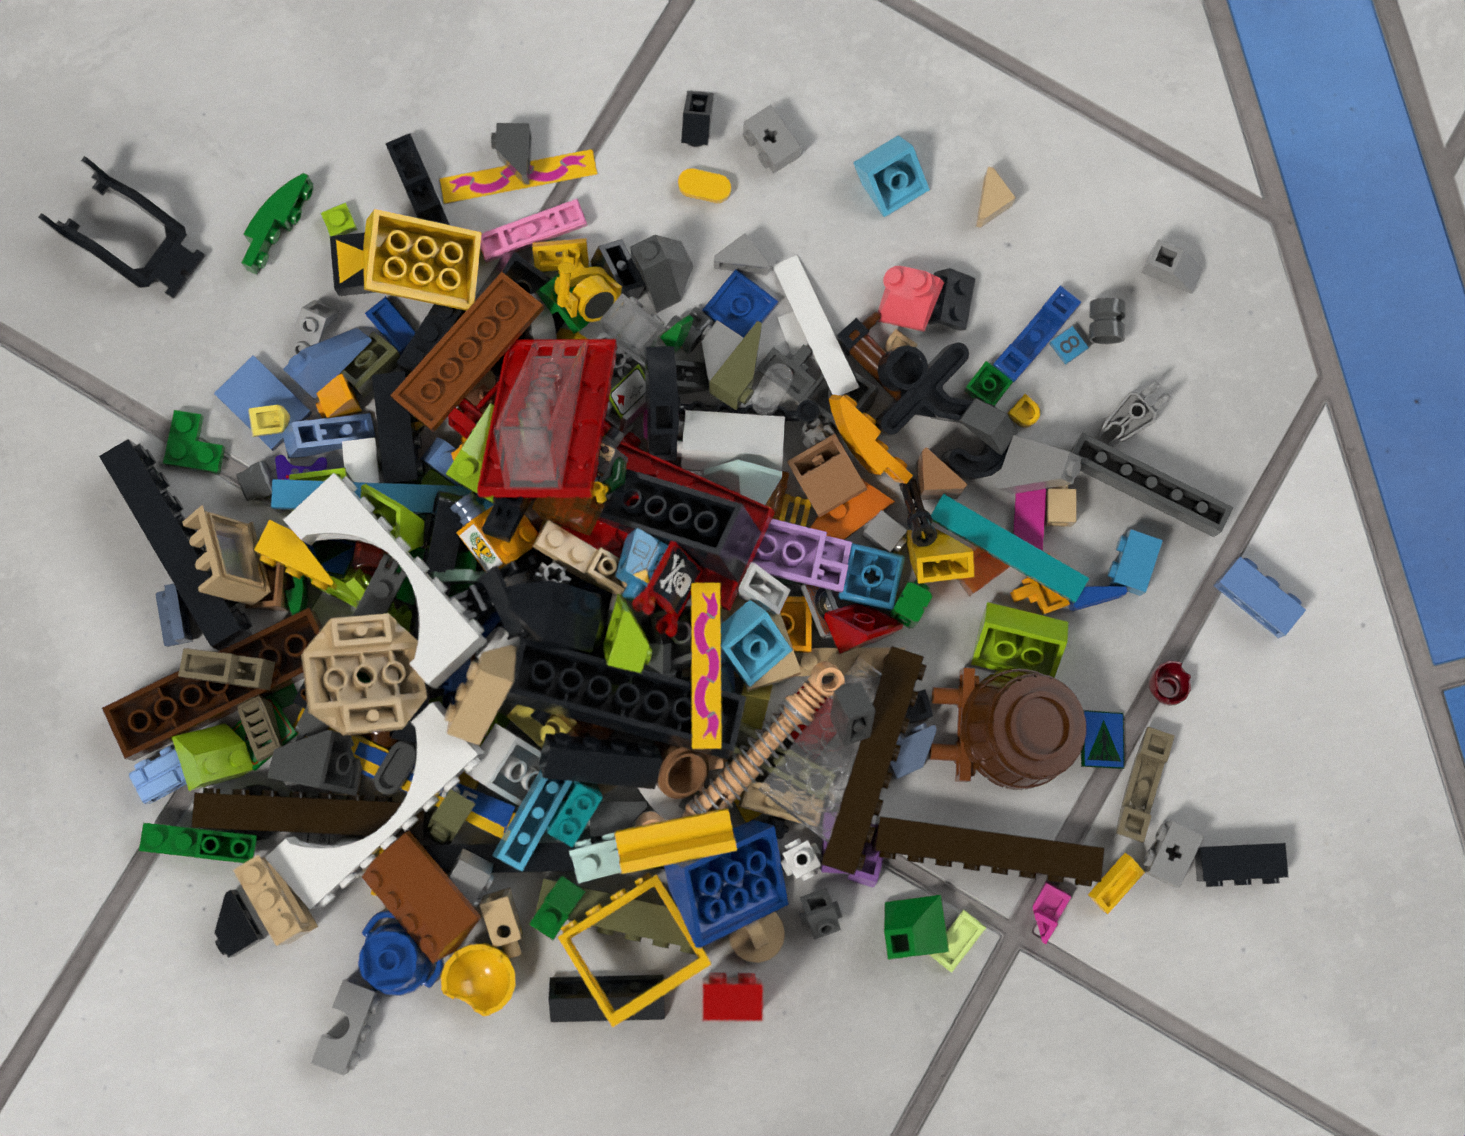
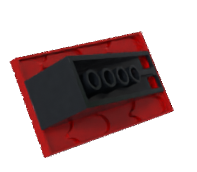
[561,441,775,612]

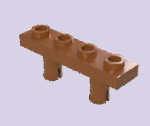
[929,668,979,782]

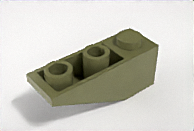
[426,789,475,845]

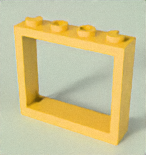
[558,873,712,1028]

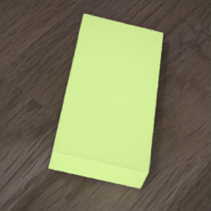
[930,910,986,973]

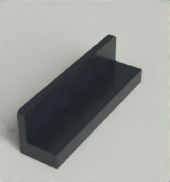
[548,975,665,1022]

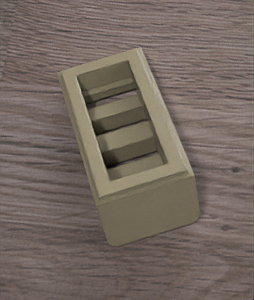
[237,696,283,762]

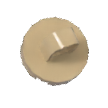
[728,912,785,963]

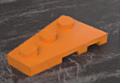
[810,479,895,540]

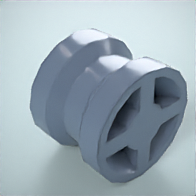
[450,491,487,526]

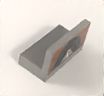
[801,584,838,641]

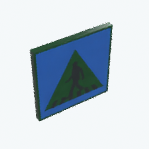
[305,539,361,579]
[1081,710,1125,769]

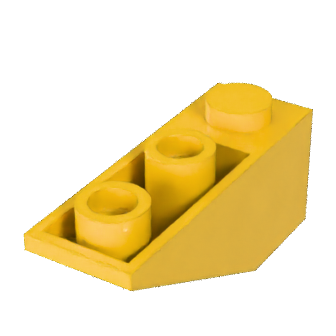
[254,520,337,591]

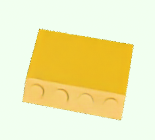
[363,209,482,311]

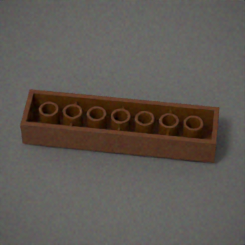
[102,608,323,761]

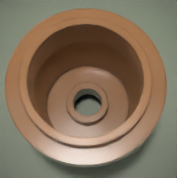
[653,741,709,799]

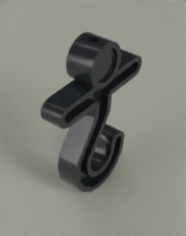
[875,342,1010,479]

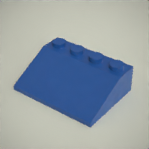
[664,819,789,948]

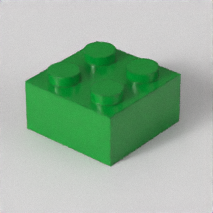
[964,361,1013,406]

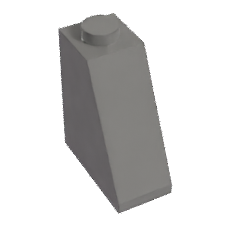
[995,435,1082,494]

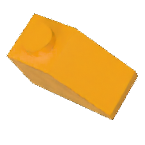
[316,374,362,418]

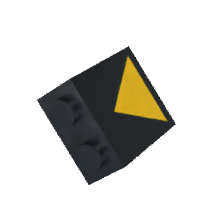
[330,232,377,296]

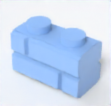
[129,744,187,804]

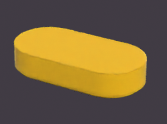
[678,168,731,203]

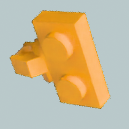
[1010,553,1070,615]

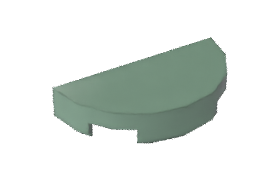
[429,569,485,584]

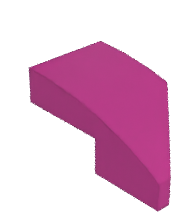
[1032,881,1071,944]

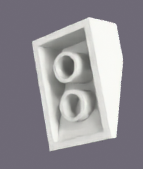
[465,724,541,806]

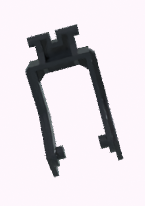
[38,156,206,299]

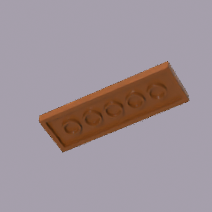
[390,272,545,433]

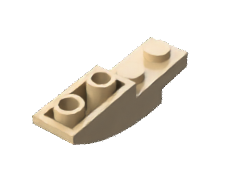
[532,520,627,595]

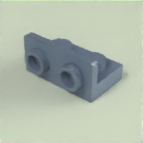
[155,583,193,647]

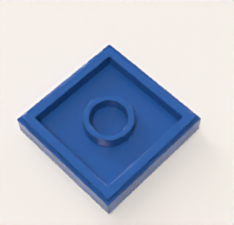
[702,269,778,338]

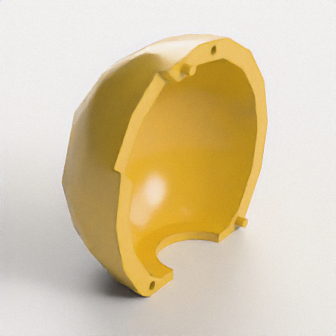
[441,943,516,1016]

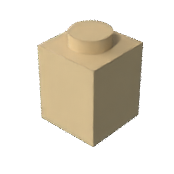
[1044,485,1076,527]

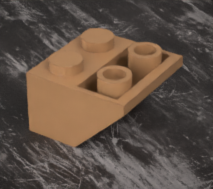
[787,434,868,517]

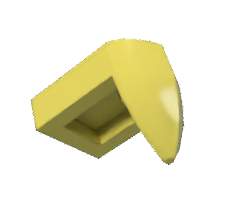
[248,405,290,437]

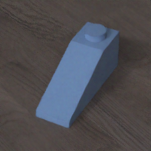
[283,328,372,399]
[282,413,376,459]

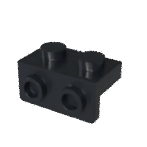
[928,268,976,331]

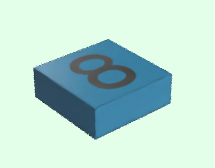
[1049,326,1089,365]

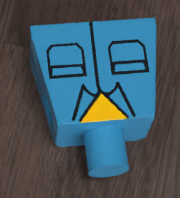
[616,528,668,602]

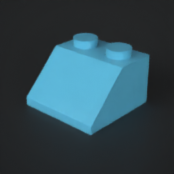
[853,135,930,217]
[720,600,792,687]

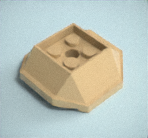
[301,613,427,735]

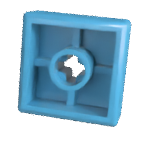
[838,543,905,611]

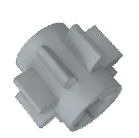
[612,345,632,381]
[800,418,836,449]
[533,560,571,585]

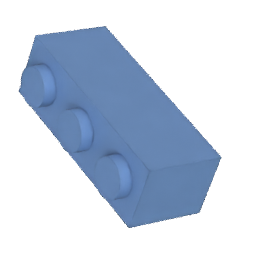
[1213,557,1306,638]

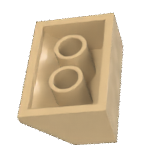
[444,645,517,745]

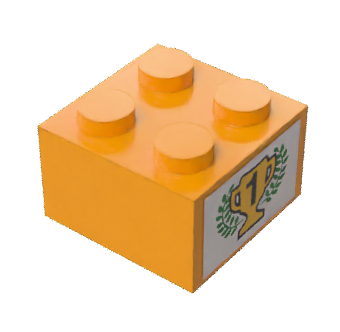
[457,505,539,572]

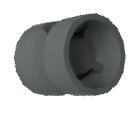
[1089,298,1126,344]

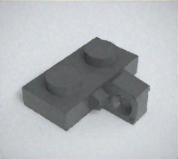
[756,344,816,403]

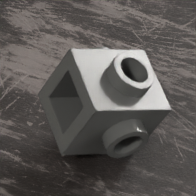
[799,888,842,940]

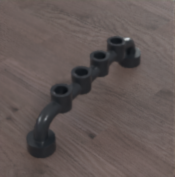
[678,396,819,424]

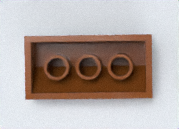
[362,831,482,963]

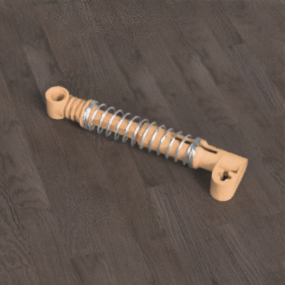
[635,661,845,827]

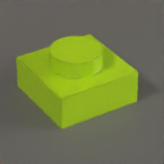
[321,202,358,236]

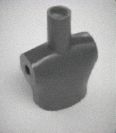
[236,460,278,501]

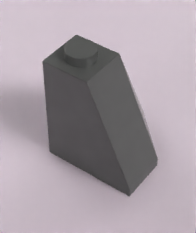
[630,235,693,313]
[267,730,363,796]

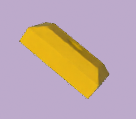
[532,238,589,272]
[1088,853,1145,914]

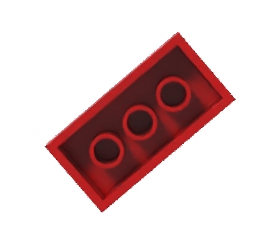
[703,972,763,1021]

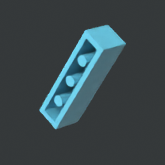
[492,769,572,871]

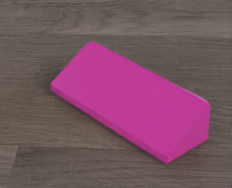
[1013,489,1046,551]

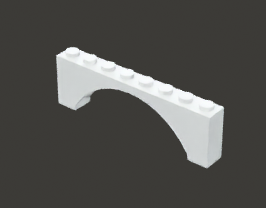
[284,473,487,688]
[265,701,484,910]

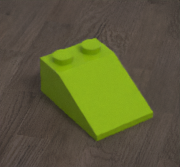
[446,403,494,504]

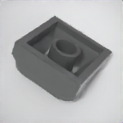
[801,369,879,431]

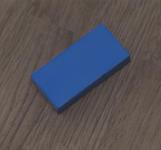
[365,296,416,356]

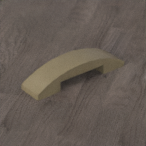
[1116,727,1175,843]

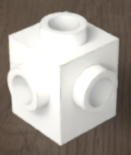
[781,838,823,881]

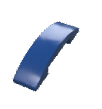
[993,285,1081,382]

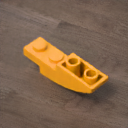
[829,394,913,484]

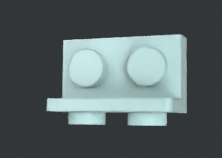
[569,832,621,883]

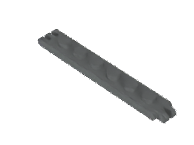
[295,553,407,742]

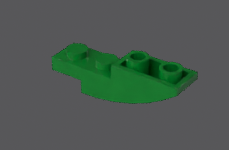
[241,173,314,275]
[139,823,257,863]

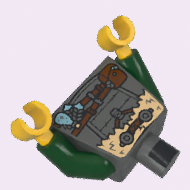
[589,426,628,503]

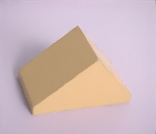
[976,167,1016,227]

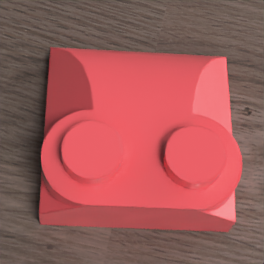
[878,266,944,332]

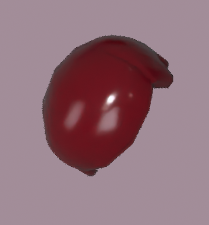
[1149,660,1191,706]

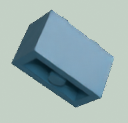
[1107,529,1163,596]

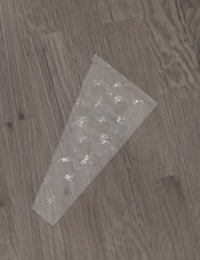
[759,657,882,843]

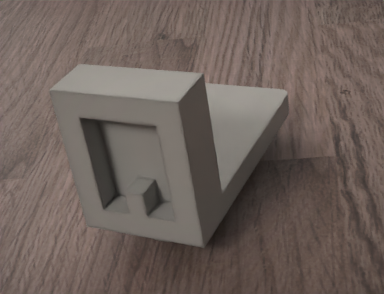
[287,300,339,358]

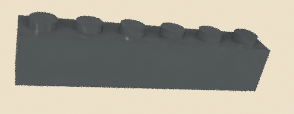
[1071,433,1234,537]

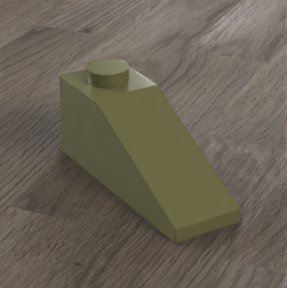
[709,321,762,410]

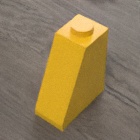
[906,527,974,584]

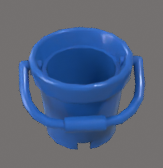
[358,910,444,996]

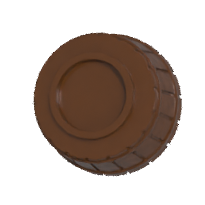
[961,669,1086,790]

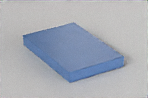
[214,355,312,451]

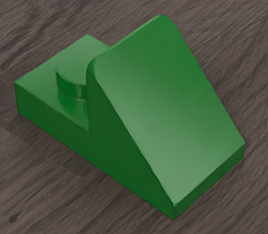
[529,876,586,940]

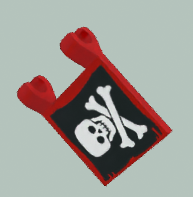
[632,541,703,637]

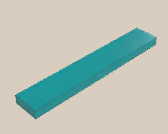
[931,494,1089,603]

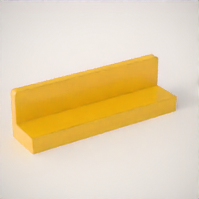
[615,808,737,874]

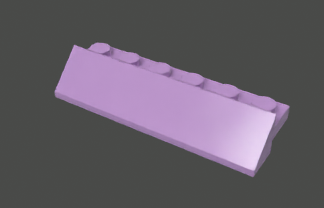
[752,519,852,593]

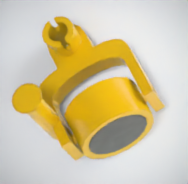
[554,248,622,322]

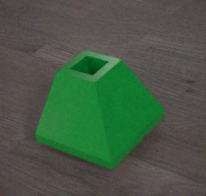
[884,895,949,960]

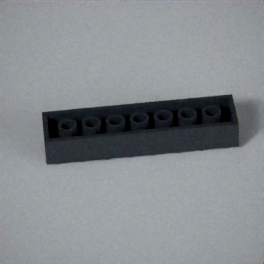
[99,439,253,651]
[504,637,746,759]

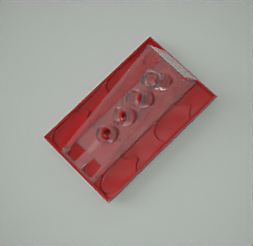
[477,339,617,498]

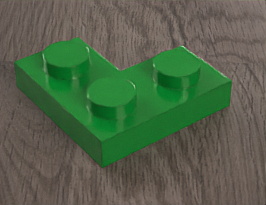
[163,410,225,474]

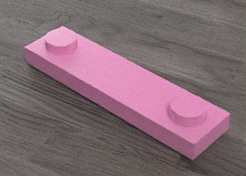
[480,199,587,263]

